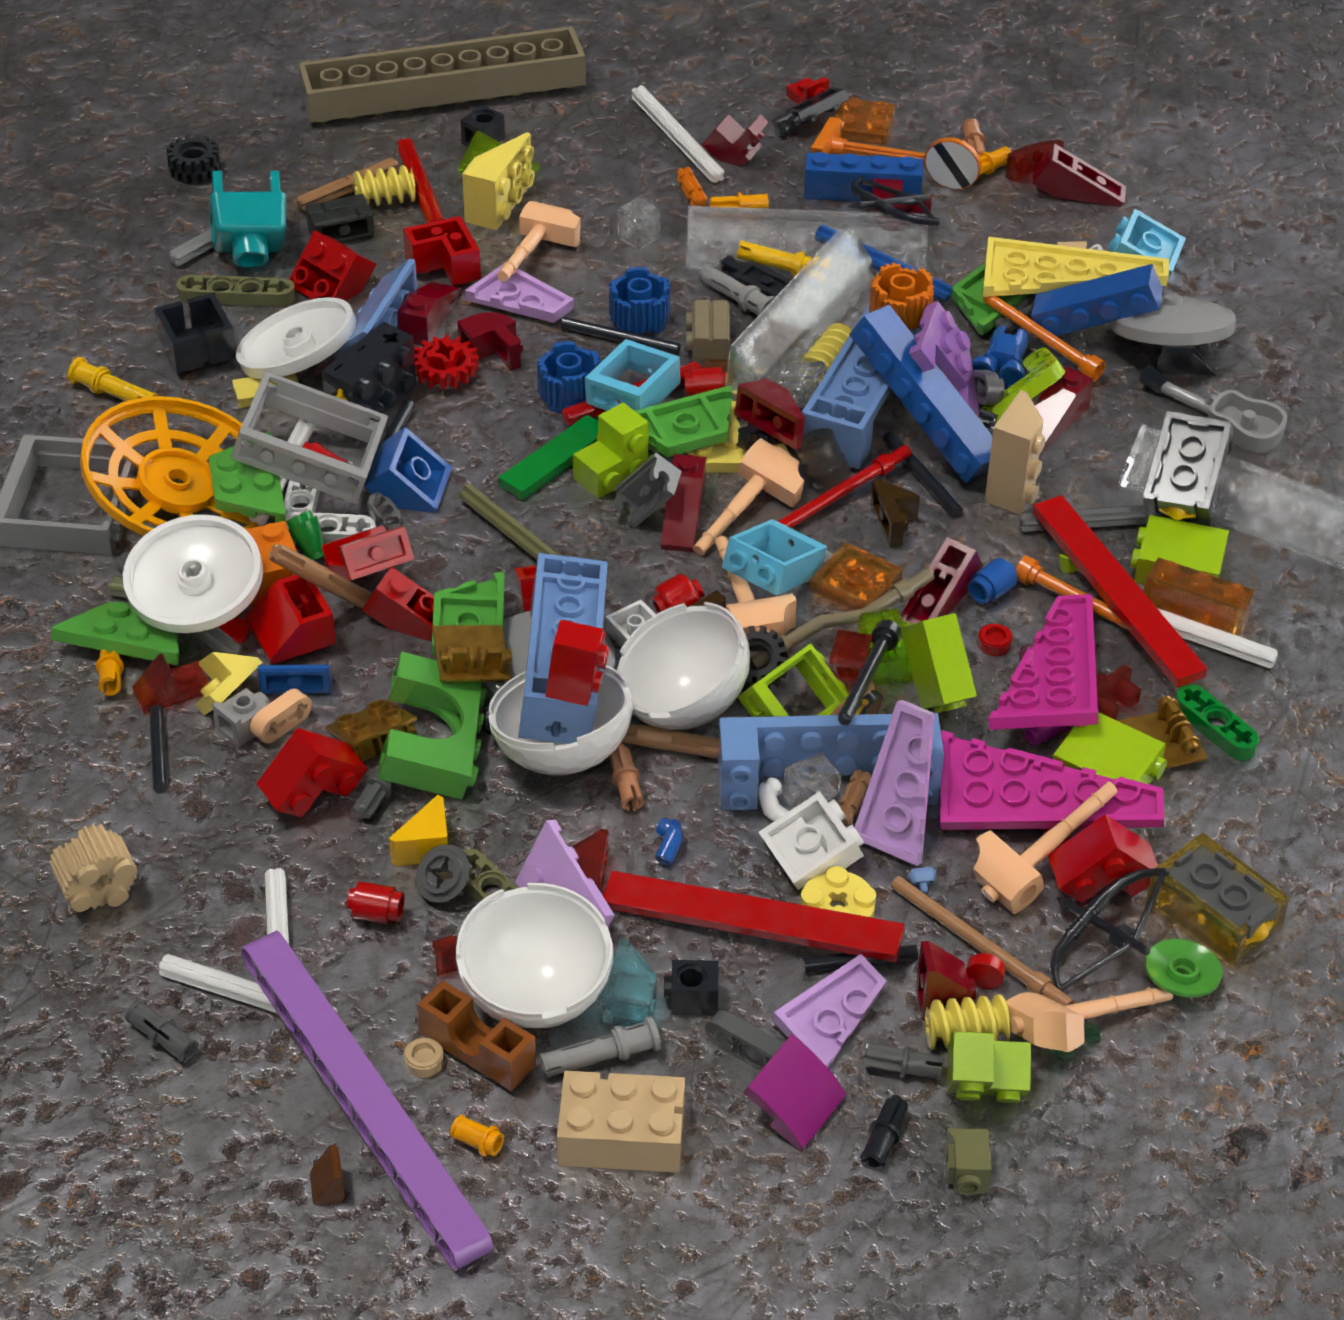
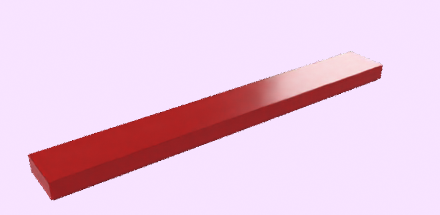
[1032,495,1208,688]
[603,871,905,963]

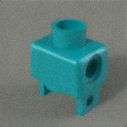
[208,171,286,268]

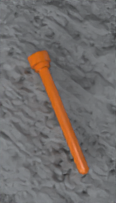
[983,296,1106,382]
[1016,555,1129,631]

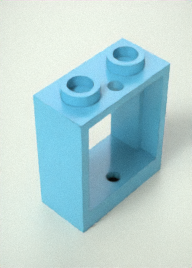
[585,339,680,411]
[722,519,828,596]

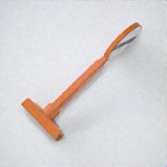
[811,117,982,190]

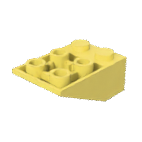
[462,133,535,230]

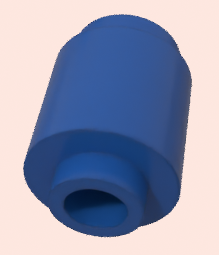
[967,558,1017,604]

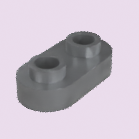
[973,370,1004,405]

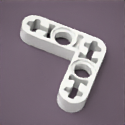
[284,480,375,544]

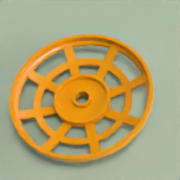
[80,396,259,536]

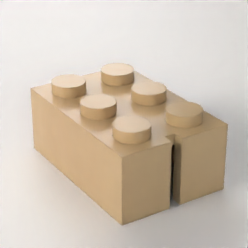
[557,1071,685,1173]

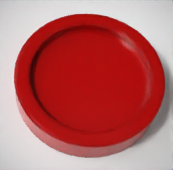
[218,617,249,644]

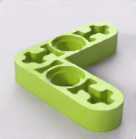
[982,347,1065,422]

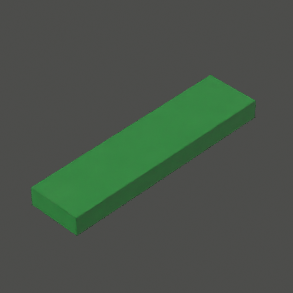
[498,415,598,500]

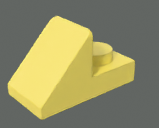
[195,652,263,715]

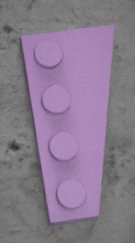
[854,700,935,866]

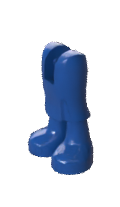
[972,325,1029,391]

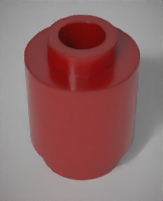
[684,366,730,397]
[346,881,405,925]

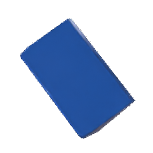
[258,665,333,694]

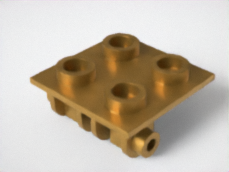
[432,625,512,682]
[1116,696,1208,769]
[325,699,417,762]

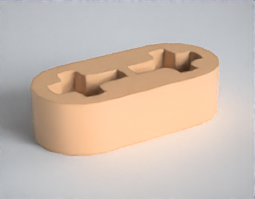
[250,689,312,744]

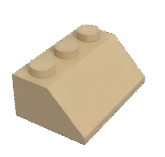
[985,390,1046,515]

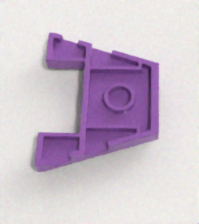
[909,301,980,416]

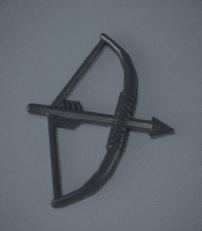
[848,176,940,226]
[1050,868,1170,992]

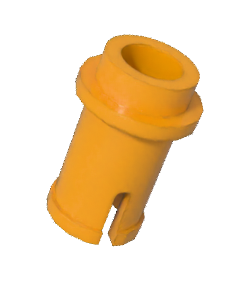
[450,1114,504,1157]

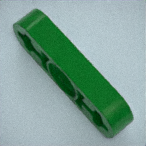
[1176,684,1259,761]

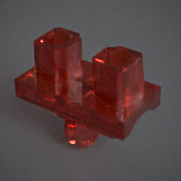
[1096,664,1142,720]

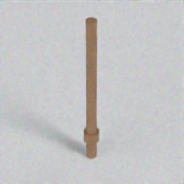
[891,876,1075,1006]

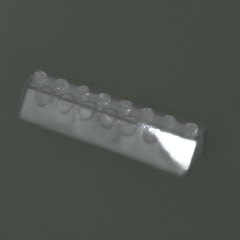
[686,206,928,273]
[725,223,874,401]
[1117,424,1344,570]

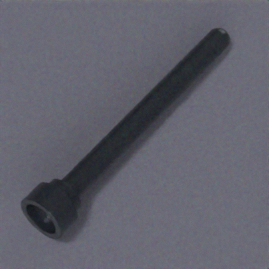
[838,620,902,725]

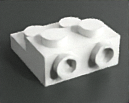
[759,791,864,890]

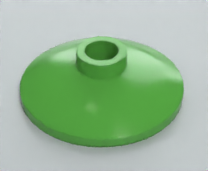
[1145,939,1223,997]

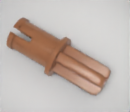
[961,118,986,155]
[609,743,645,811]

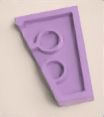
[465,264,574,323]
[515,820,615,927]
[772,954,886,1068]

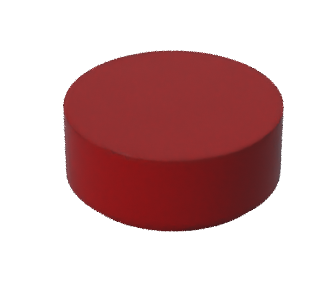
[977,624,1013,656]
[966,953,1006,989]

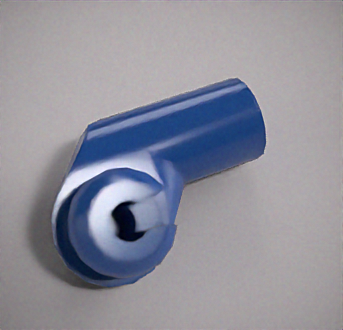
[655,817,683,865]

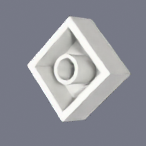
[605,600,656,648]

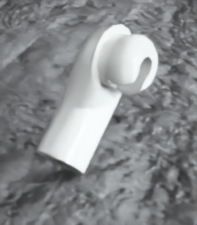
[758,777,789,822]

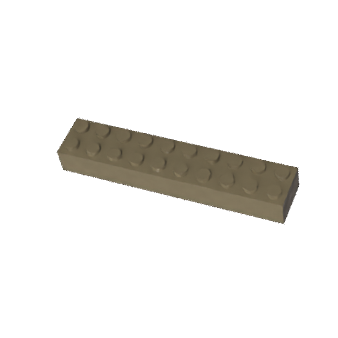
[298,26,586,123]

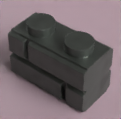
[306,194,374,242]

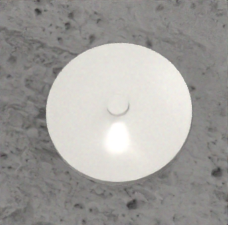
[236,297,357,379]
[123,515,263,633]

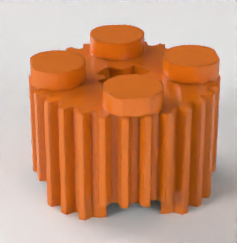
[869,262,934,331]

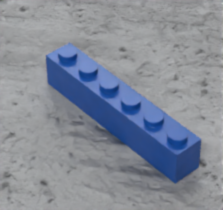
[849,305,992,484]

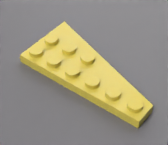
[982,237,1169,297]

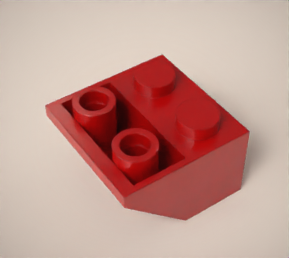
[289,230,377,301]
[246,575,336,665]

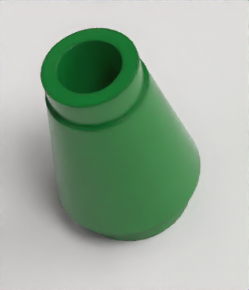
[286,510,325,561]

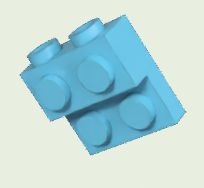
[1107,209,1186,278]

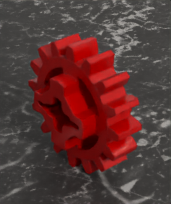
[414,335,479,390]

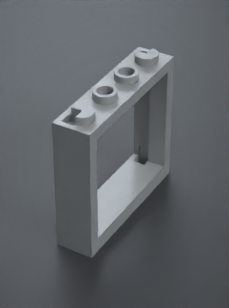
[231,371,388,504]
[0,434,141,555]

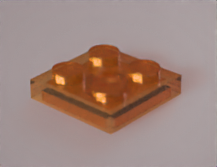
[835,97,896,146]
[809,542,903,610]

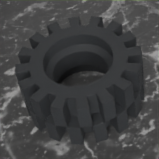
[166,135,221,184]
[742,626,789,691]

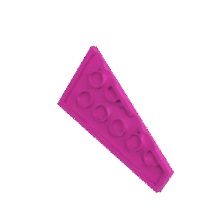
[988,594,1098,730]
[940,730,1164,830]

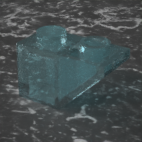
[597,938,657,1027]

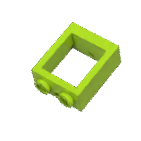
[737,643,849,717]

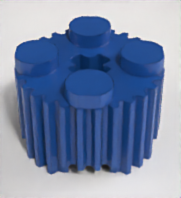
[609,266,670,334]
[537,340,601,413]

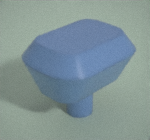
[907,867,937,893]

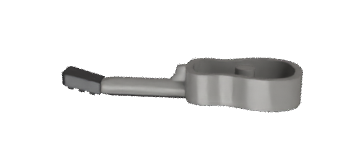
[1139,365,1287,454]

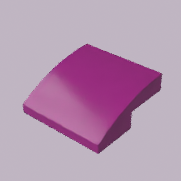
[743,1033,847,1151]

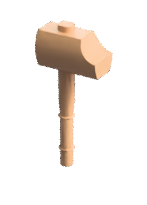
[497,201,581,282]
[693,438,804,556]
[715,536,797,636]
[973,781,1118,914]
[1006,987,1173,1052]

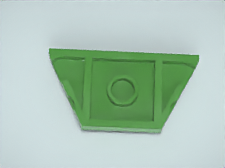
[951,263,1030,335]
[635,385,733,457]
[209,432,286,523]
[432,571,504,682]
[51,602,179,665]

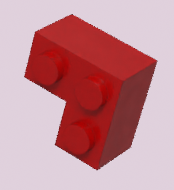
[403,216,481,286]
[545,619,610,706]
[256,728,368,818]
[1048,814,1159,903]

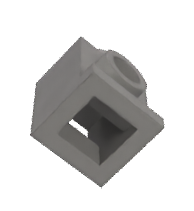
[212,688,270,748]

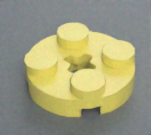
[800,866,876,918]

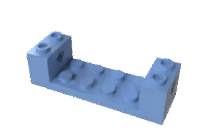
[799,305,923,469]
[518,553,608,744]
[718,713,944,810]

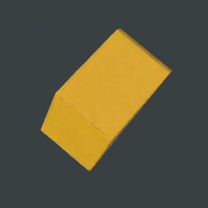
[389,795,448,866]

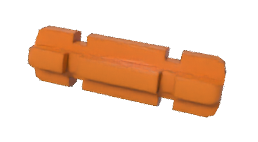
[677,167,708,210]

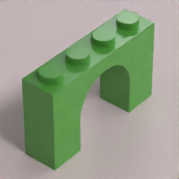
[377,651,487,800]

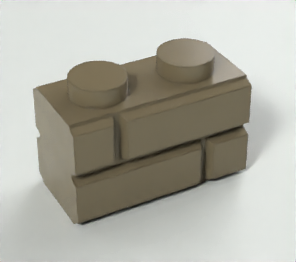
[686,300,730,363]

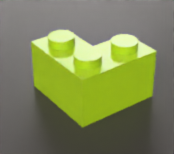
[573,402,649,499]
[947,1031,1031,1103]

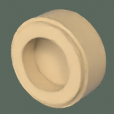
[404,1038,444,1078]

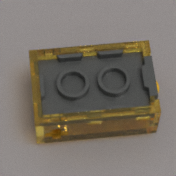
[1147,832,1290,965]

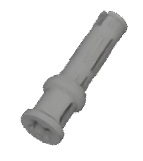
[698,264,780,323]
[539,1016,661,1079]

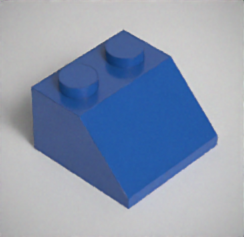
[363,427,452,513]

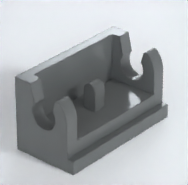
[614,453,682,528]

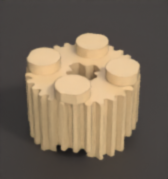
[49,824,138,912]

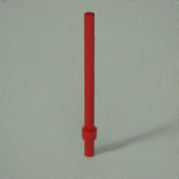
[777,445,912,528]

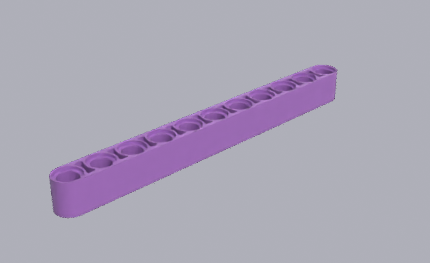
[241,930,493,1271]

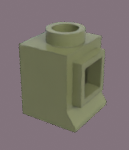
[944,1128,992,1196]

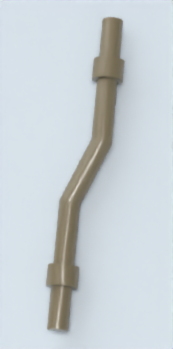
[750,568,935,670]

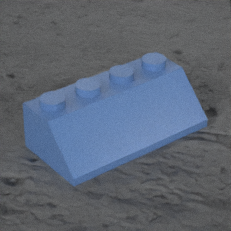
[333,259,417,361]

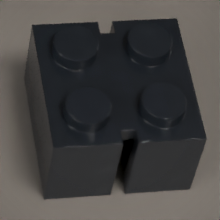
[154,292,236,373]

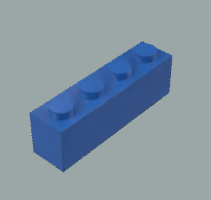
[804,152,923,201]
[1031,264,1163,336]

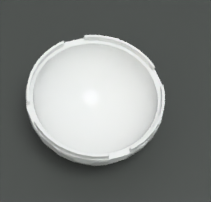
[615,602,750,730]
[489,665,633,775]
[456,883,613,1028]

